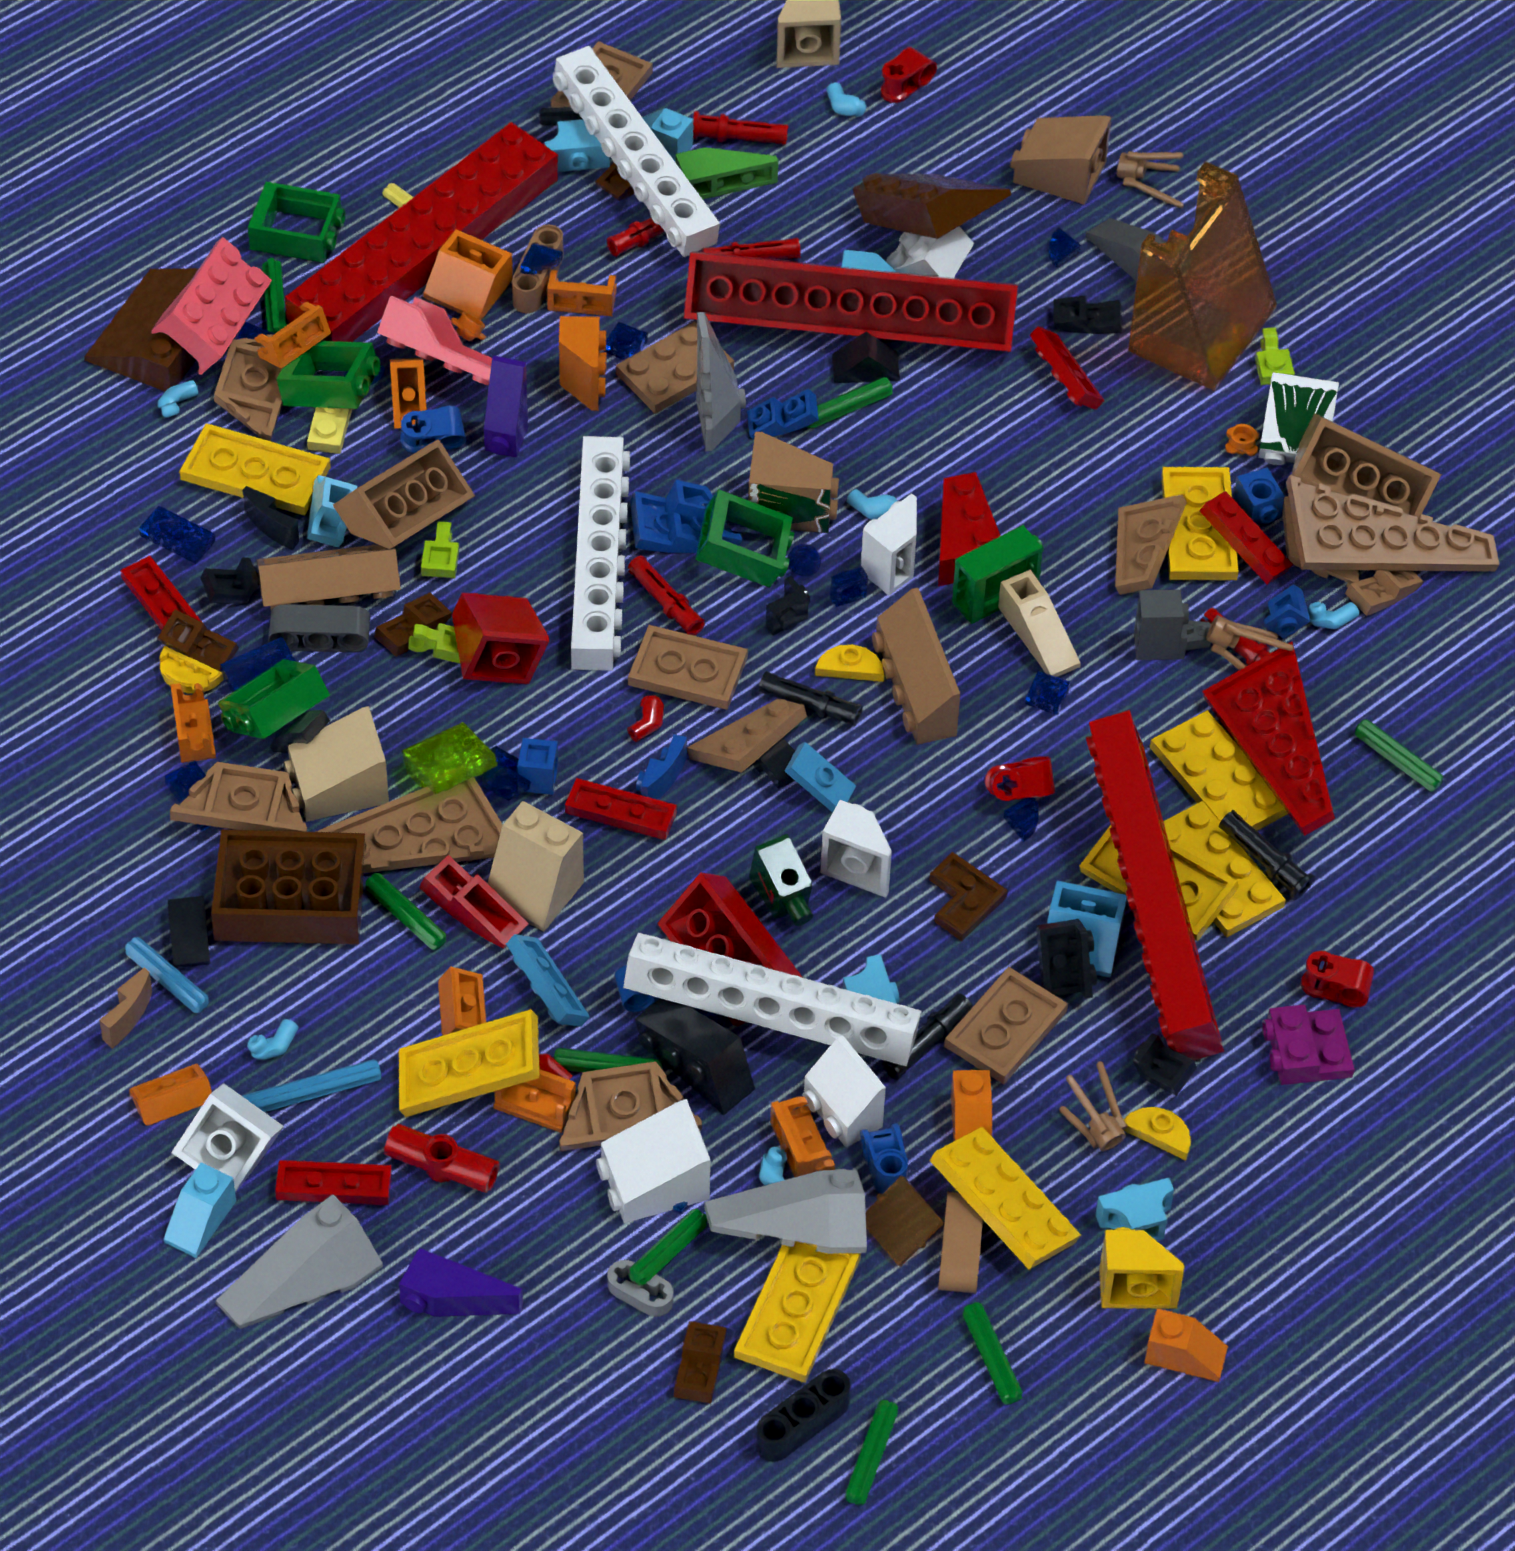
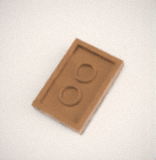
[551,41,653,108]
[616,321,734,414]
[628,625,748,710]
[944,967,1068,1084]

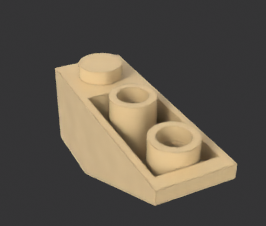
[998,570,1081,680]

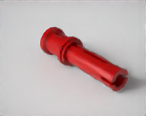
[693,111,788,145]

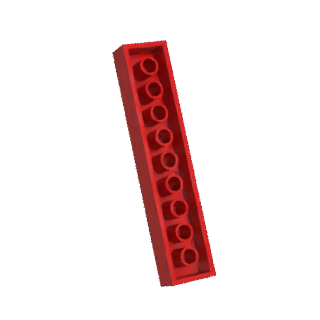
[285,122,558,342]
[684,252,1018,352]
[1086,710,1225,1060]

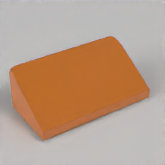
[438,966,486,1036]
[129,1064,212,1126]

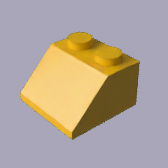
[1099,1227,1184,1309]

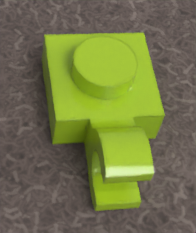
[1255,327,1295,385]
[421,521,459,578]
[408,623,460,664]

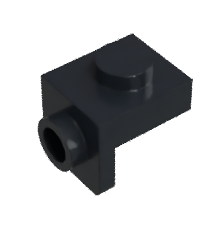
[200,557,259,604]
[766,576,810,635]
[1133,1033,1197,1096]

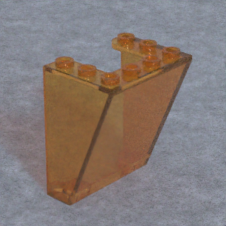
[1128,161,1277,391]

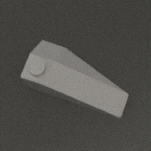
[696,312,746,451]
[704,1169,867,1254]
[216,1195,383,1329]

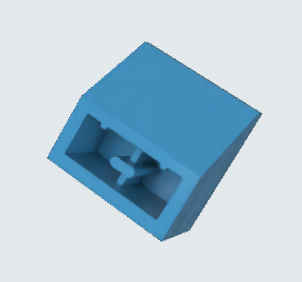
[1047,881,1127,978]

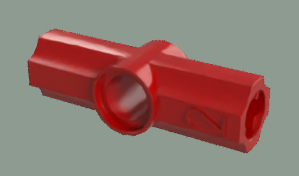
[384,1124,500,1193]

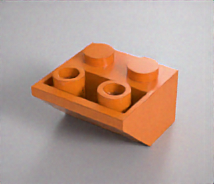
[423,229,513,320]
[559,316,607,411]

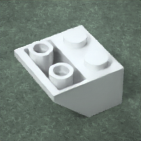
[886,226,974,278]
[861,493,917,596]

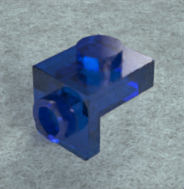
[482,746,531,801]

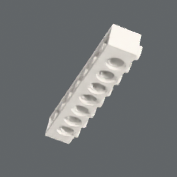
[553,46,720,257]
[571,436,630,671]
[623,932,921,1066]

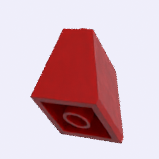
[452,593,549,684]

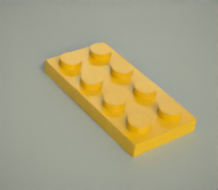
[179,423,331,516]
[1161,467,1238,580]
[1150,710,1288,831]
[1164,801,1286,938]
[1079,825,1239,941]
[399,1009,539,1117]
[930,1127,1081,1270]
[734,1241,861,1383]

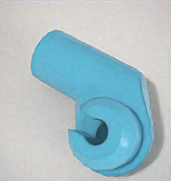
[826,83,866,117]
[158,380,198,418]
[847,489,898,520]
[1307,602,1359,629]
[247,1019,298,1061]
[759,1147,787,1185]

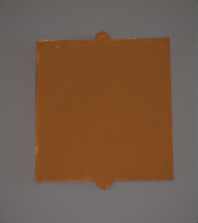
[865,1175,944,1266]

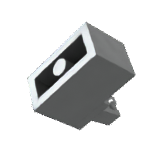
[1133,590,1211,660]

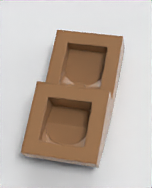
[1345,570,1424,616]
[99,967,152,1049]

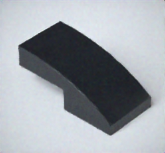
[1054,295,1123,334]
[242,486,300,550]
[270,710,330,753]
[753,738,795,789]
[167,896,211,968]

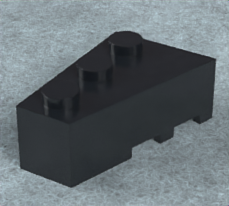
[635,998,755,1115]

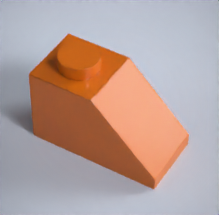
[390,358,426,429]
[951,1070,992,1141]
[1144,1308,1228,1382]

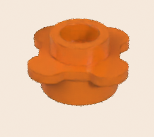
[451,312,486,341]
[1225,424,1259,456]

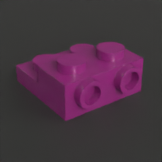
[1262,1004,1355,1085]

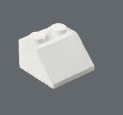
[820,800,892,897]
[803,1035,886,1148]
[171,1083,284,1193]

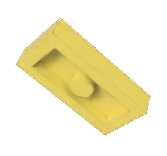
[307,407,352,454]

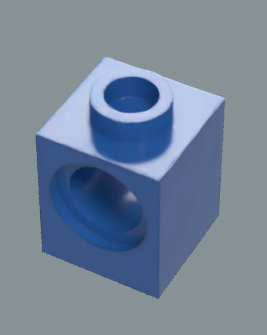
[1234,467,1285,525]
[517,738,558,795]

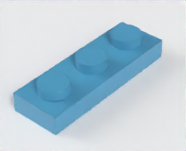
[506,934,590,1027]

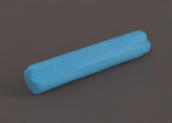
[125,937,209,1013]

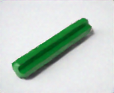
[262,258,287,335]
[807,377,893,429]
[1354,719,1444,792]
[365,873,447,951]
[554,1048,663,1072]
[628,1209,708,1286]
[963,1302,1022,1405]
[845,1400,898,1506]

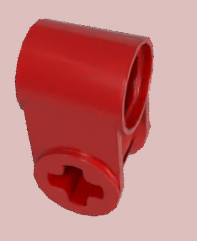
[880,47,937,103]
[984,756,1055,801]
[1301,951,1374,1008]

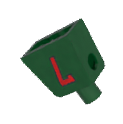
[749,834,814,926]

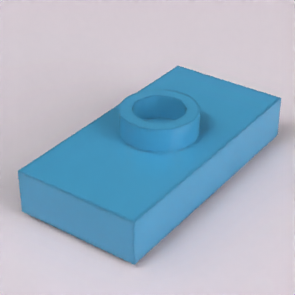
[785,742,856,812]

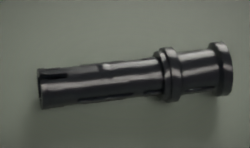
[1218,810,1316,901]

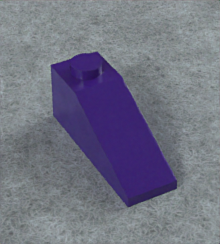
[484,356,528,458]
[399,1248,523,1317]

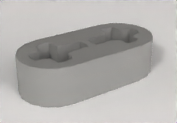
[607,1260,673,1317]

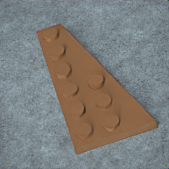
[1286,475,1499,572]
[316,770,503,873]

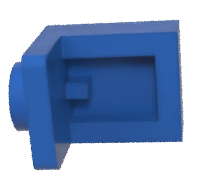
[1263,585,1311,639]

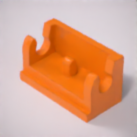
[547,270,617,316]
[254,302,331,369]
[170,683,216,763]
[493,1069,576,1133]
[770,1096,835,1177]

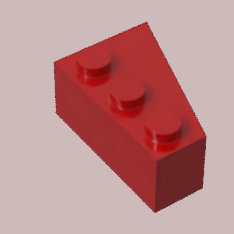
[938,472,1002,587]

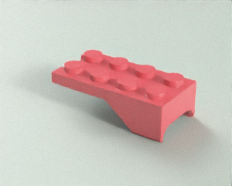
[152,237,272,375]
[377,296,492,386]

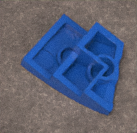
[630,480,742,553]

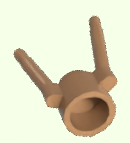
[1117,151,1184,208]
[1206,615,1294,670]
[1059,1061,1128,1151]

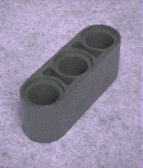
[268,604,371,652]

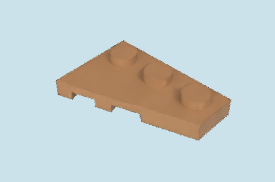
[1115,494,1187,595]

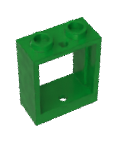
[248,181,346,263]
[276,341,380,409]
[695,489,794,588]
[952,525,1044,624]
[217,659,330,739]

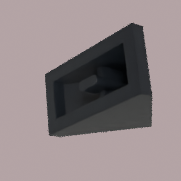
[832,332,900,383]

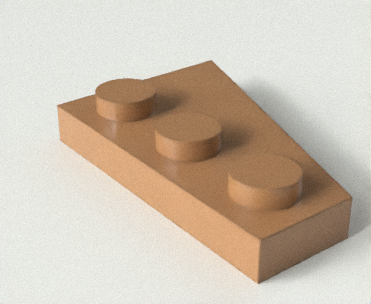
[687,699,807,772]

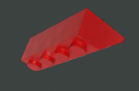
[657,872,803,1026]

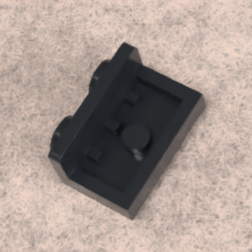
[1036,919,1097,999]

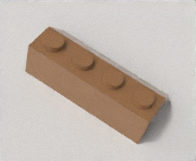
[1291,413,1441,517]
[333,439,475,549]
[256,544,401,610]
[872,587,960,745]

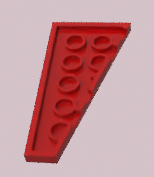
[1202,641,1335,836]

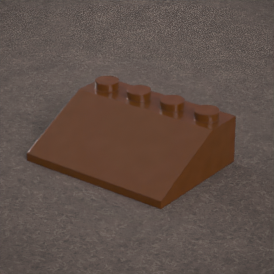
[852,173,1012,239]
[84,268,199,391]
[211,829,365,944]

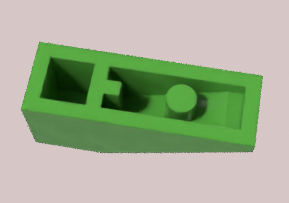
[675,147,778,199]

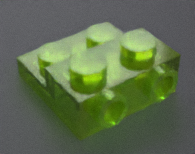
[401,722,498,795]

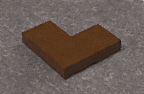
[929,852,1008,941]

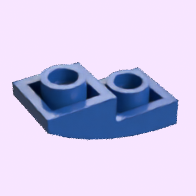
[747,389,819,439]
[636,734,687,800]

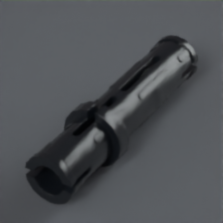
[759,671,863,727]
[882,993,972,1080]

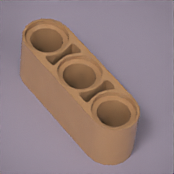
[512,224,563,314]
[938,1191,983,1294]

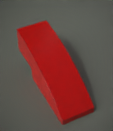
[419,855,529,949]

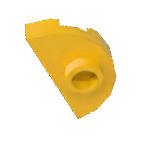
[815,644,884,682]
[160,646,224,694]
[1123,1107,1191,1161]

